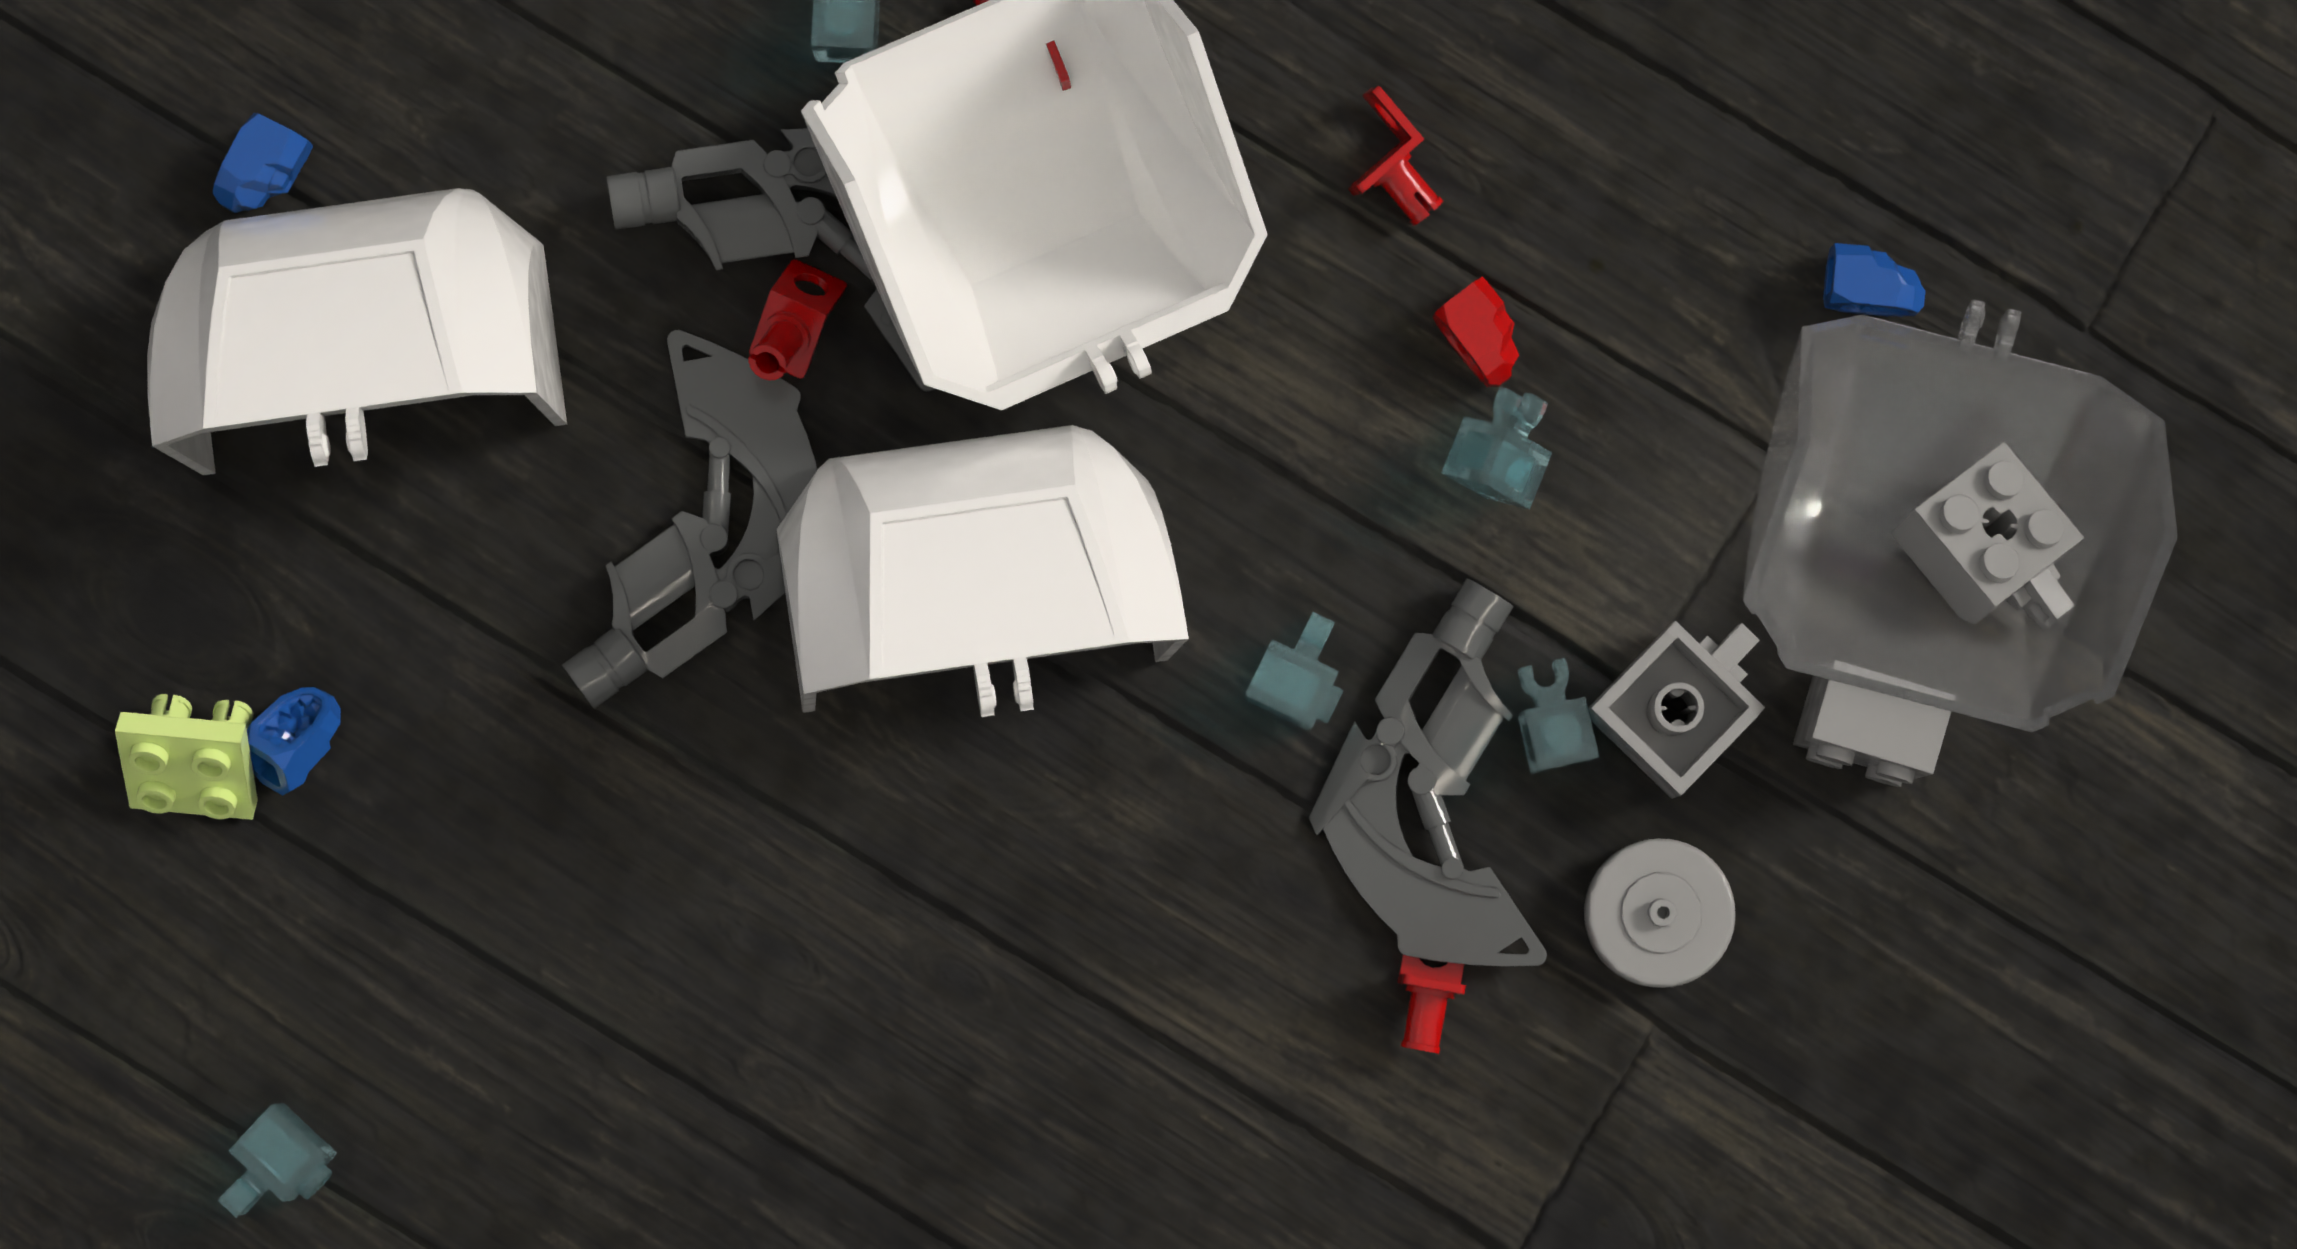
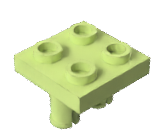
[115,694,258,820]

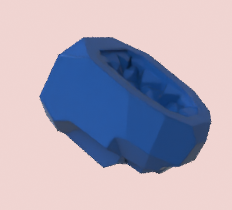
[213,113,313,213]
[1823,243,1925,317]
[247,687,341,796]

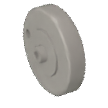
[1584,838,1735,988]

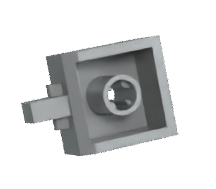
[1890,442,2084,631]
[1584,621,1765,799]

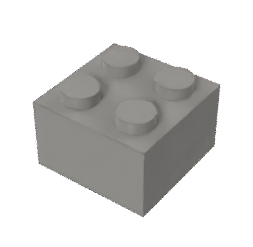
[1793,665,1954,787]

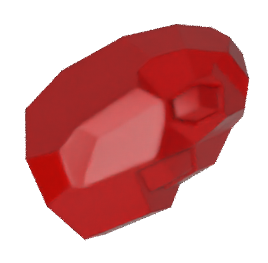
[1432,276,1519,387]

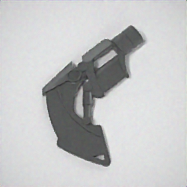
[606,128,935,392]
[561,330,817,709]
[1309,578,1547,966]

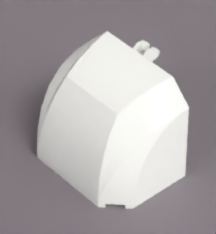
[801,0,1268,410]
[147,188,567,475]
[777,425,1189,717]

